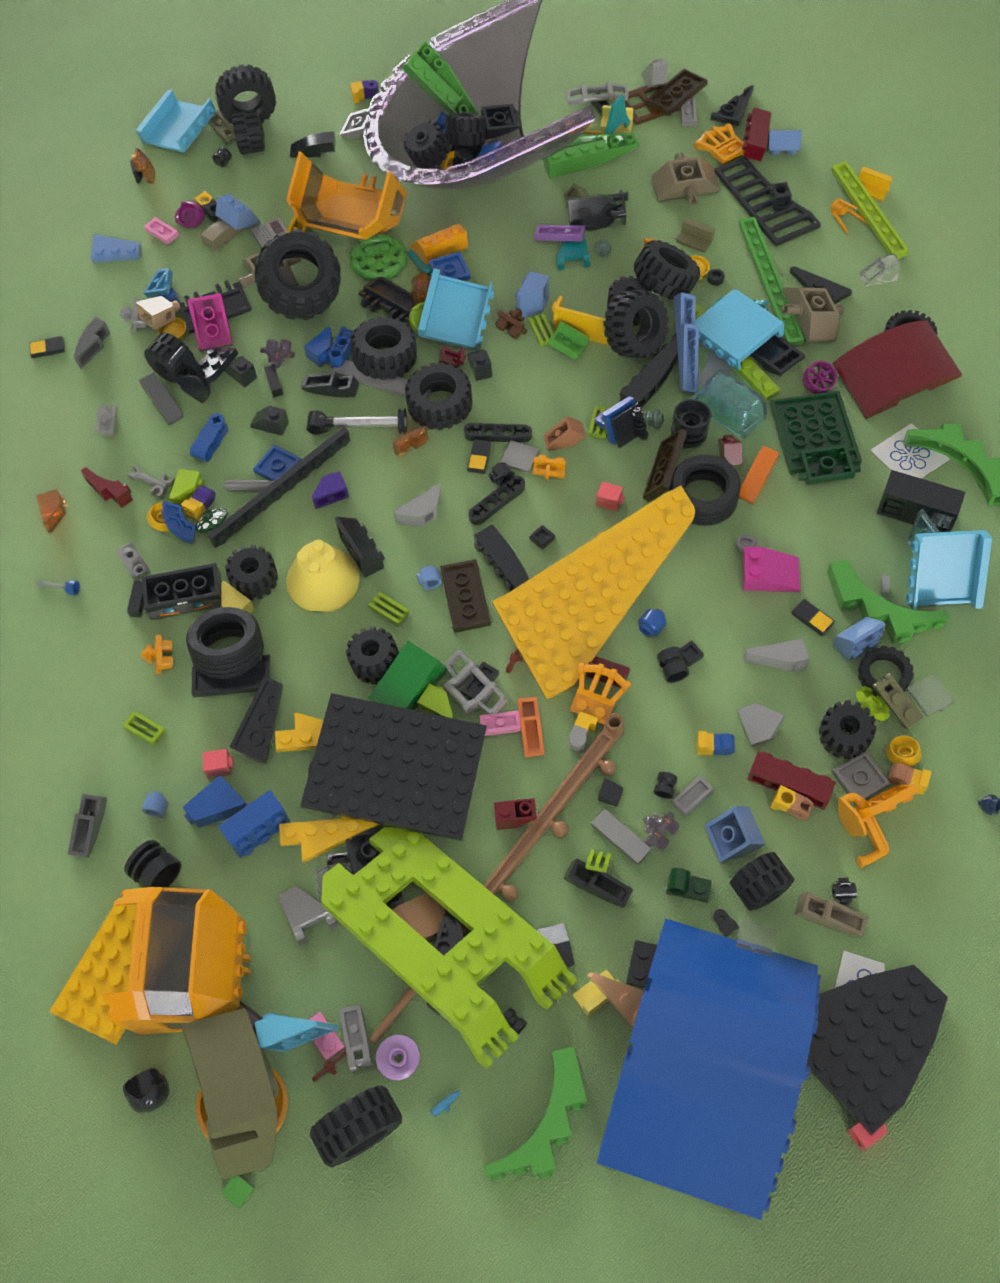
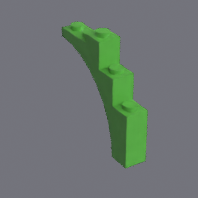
[903,423,1000,505]
[827,559,950,643]
[484,1046,587,1181]

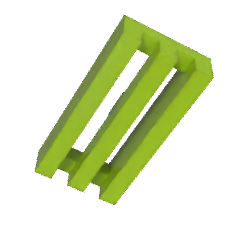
[528,313,554,346]
[588,405,611,439]
[368,591,410,626]
[123,711,166,747]
[586,849,612,873]

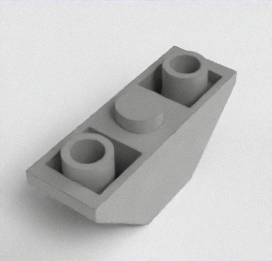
[641,59,668,89]
[394,484,442,527]

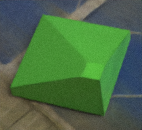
[222,1175,255,1209]

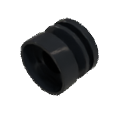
[670,399,712,448]
[124,840,182,888]

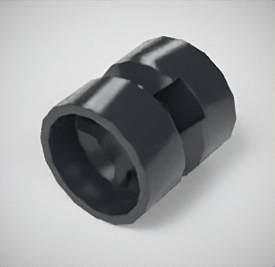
[657,647,690,683]

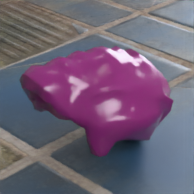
[174,201,205,229]

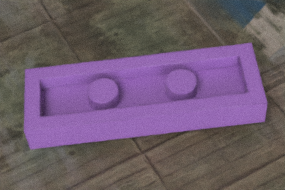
[534,225,585,242]

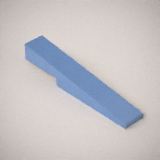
[674,292,699,394]

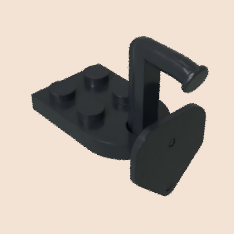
[568,190,629,231]
[166,346,239,403]

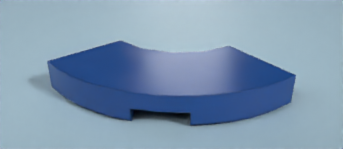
[162,501,196,544]

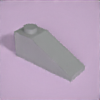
[744,639,809,671]

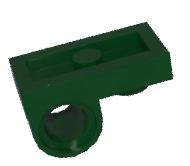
[666,868,712,903]

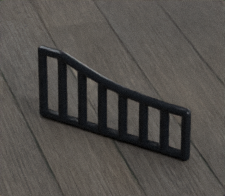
[714,157,821,246]

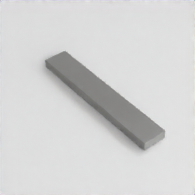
[332,360,431,399]

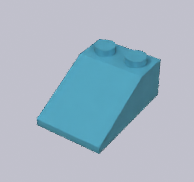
[255,1013,339,1052]

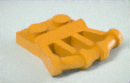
[694,123,744,165]
[570,663,632,725]

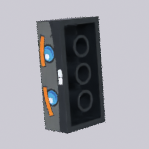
[142,563,222,619]

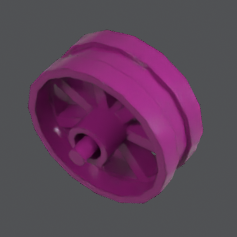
[802,360,837,394]

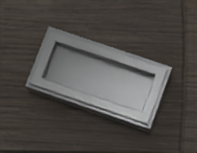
[671,775,715,817]

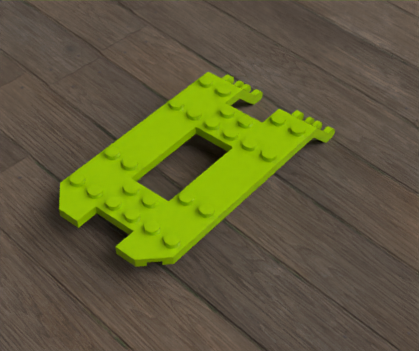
[321,827,577,1069]

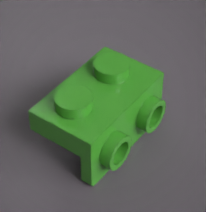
[547,321,590,360]

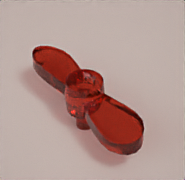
[506,649,523,674]
[312,1052,347,1083]

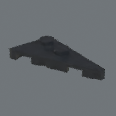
[710,85,754,126]
[790,266,852,304]
[433,909,464,955]

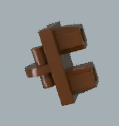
[495,309,527,339]

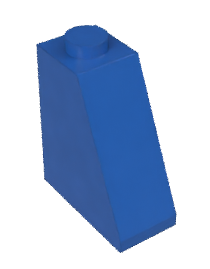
[182,775,247,828]

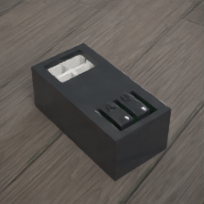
[876,470,966,533]

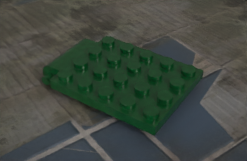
[770,391,862,485]

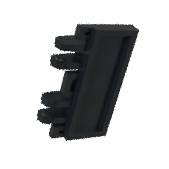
[358,277,425,324]
[179,280,252,334]
[192,654,270,697]

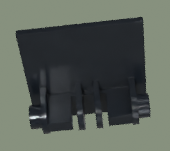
[611,402,649,449]

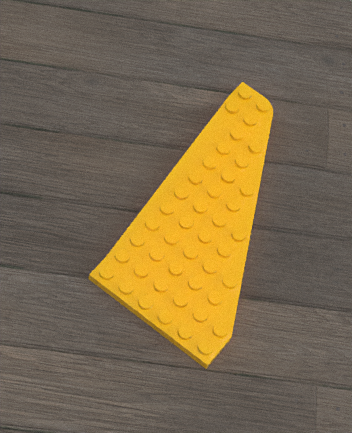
[492,486,695,701]

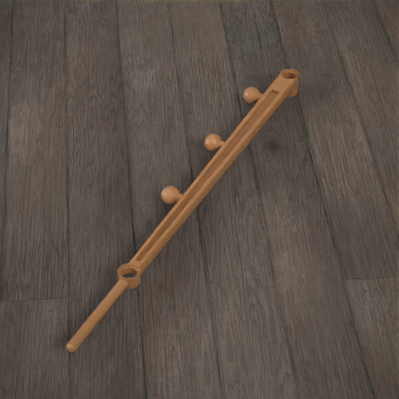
[369,713,624,1044]

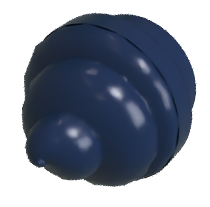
[978,794,1000,815]

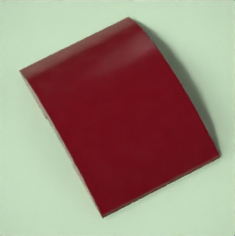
[833,321,962,419]

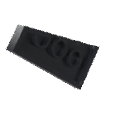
[230,676,284,764]

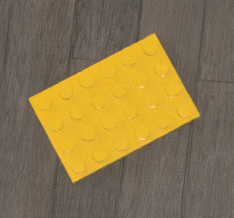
[49,897,185,1045]

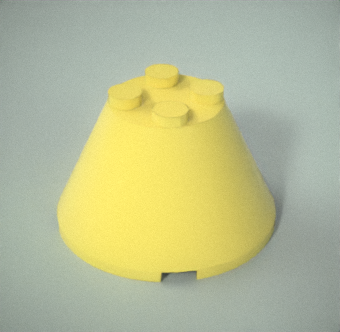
[286,539,360,613]

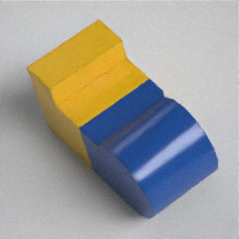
[697,731,735,755]

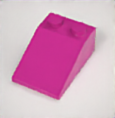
[187,293,233,350]
[742,547,800,592]

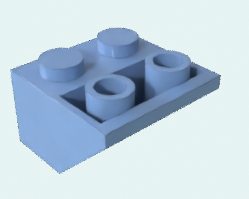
[515,271,549,318]
[833,617,886,662]

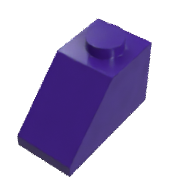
[312,471,349,509]

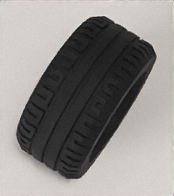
[670,455,741,526]
[186,607,264,679]

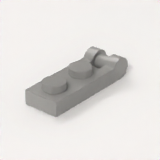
[339,1004,373,1072]

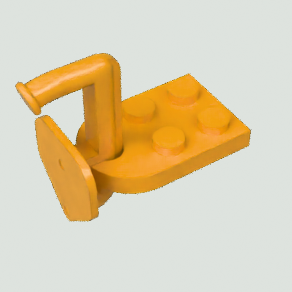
[838,784,920,868]

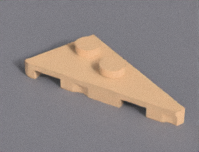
[587,973,644,1028]

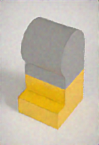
[569,711,598,753]

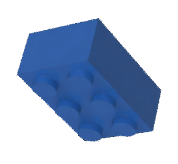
[218,790,290,858]

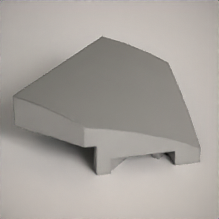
[738,703,785,747]

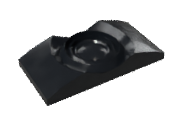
[749,335,805,376]

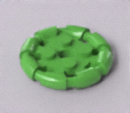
[349,234,407,281]

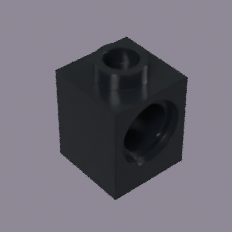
[769,182,792,210]

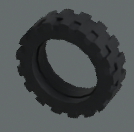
[858,646,914,696]

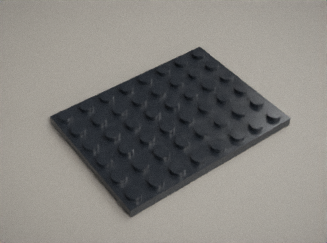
[300,693,487,841]

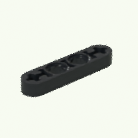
[464,423,532,443]
[469,476,525,525]

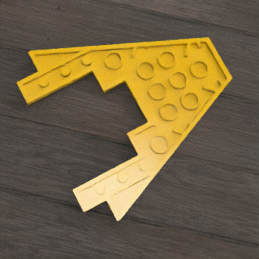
[275,713,380,863]

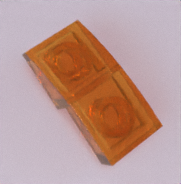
[132,148,156,183]
[393,426,428,457]

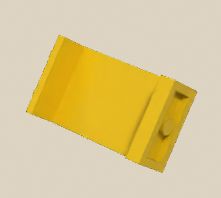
[552,295,609,346]

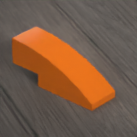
[739,446,780,504]
[517,697,545,758]

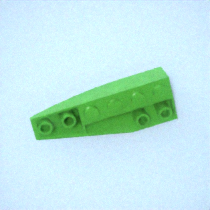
[401,40,479,114]
[540,133,639,178]

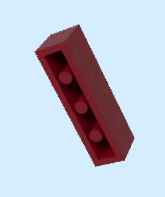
[742,107,772,162]
[747,751,836,810]

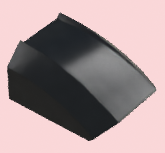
[481,104,522,139]

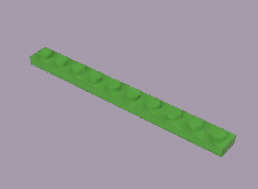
[739,217,805,346]

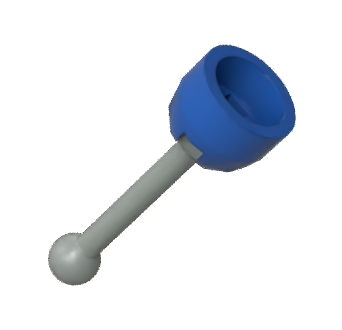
[36,580,80,595]

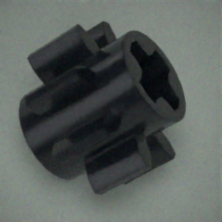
[832,877,857,905]

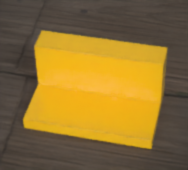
[859,166,893,202]

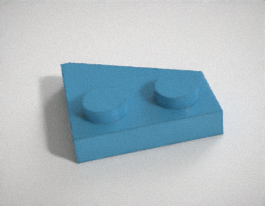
[143,268,173,298]

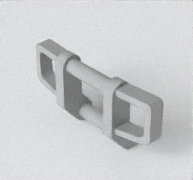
[567,82,629,106]
[443,650,508,715]

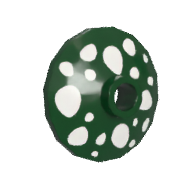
[195,508,228,532]

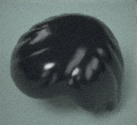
[123,1068,170,1113]

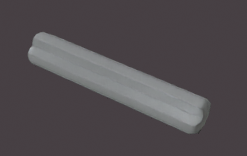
[224,479,274,491]

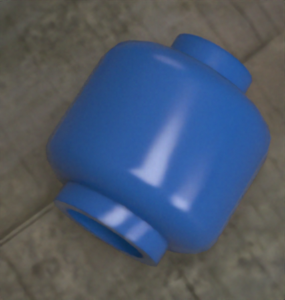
[638,608,667,637]

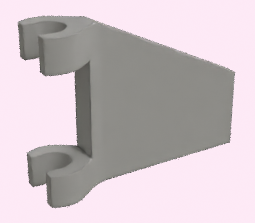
[278,886,338,945]

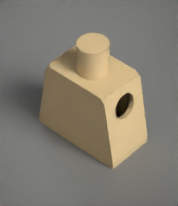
[136,296,180,330]

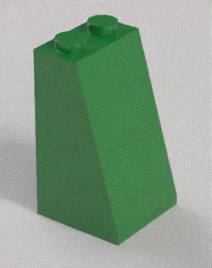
[368,641,448,710]

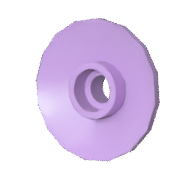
[376,1035,420,1081]

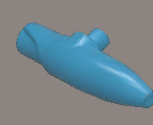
[430,1090,461,1117]

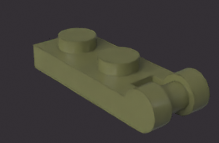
[208,110,236,145]
[872,672,924,729]

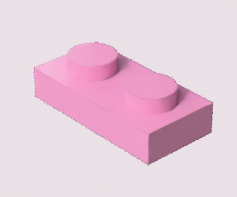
[144,217,179,245]
[480,710,521,736]
[309,1012,346,1062]

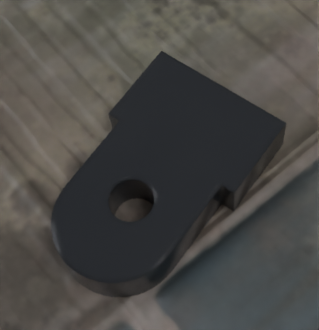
[713,909,740,937]

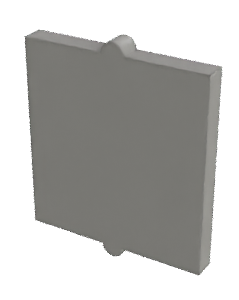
[500,440,540,473]

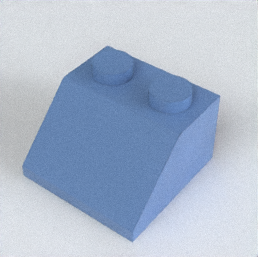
[766,130,802,154]
[215,194,261,230]
[705,806,765,863]

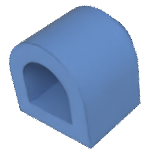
[416,565,442,591]
[142,791,169,818]

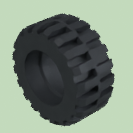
[215,64,276,124]
[634,240,700,300]
[603,290,669,358]
[351,317,417,380]
[405,362,473,430]
[310,1085,402,1167]

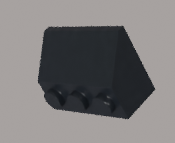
[334,517,385,578]

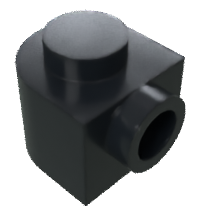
[489,462,515,487]

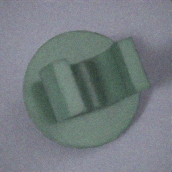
[595,240,611,257]
[645,410,664,428]

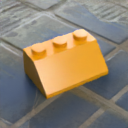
[411,224,468,265]

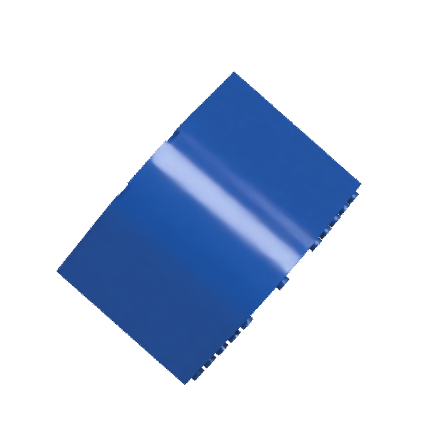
[597,918,821,1220]

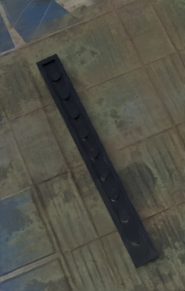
[207,427,350,548]

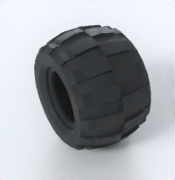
[255,229,341,320]

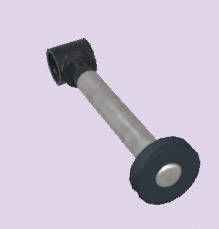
[306,408,407,435]

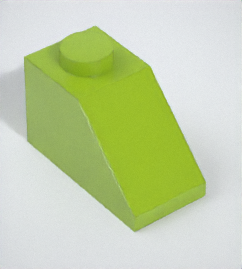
[169,469,204,505]
[417,683,453,718]

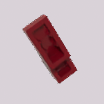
[80,467,133,508]

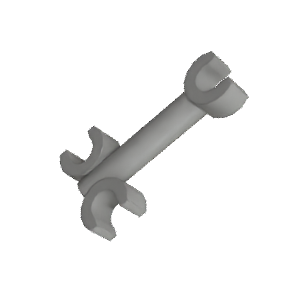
[127,465,175,499]

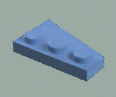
[91,234,141,263]

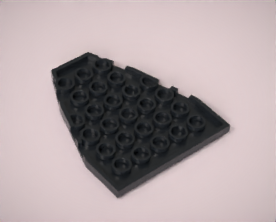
[807,965,948,1136]

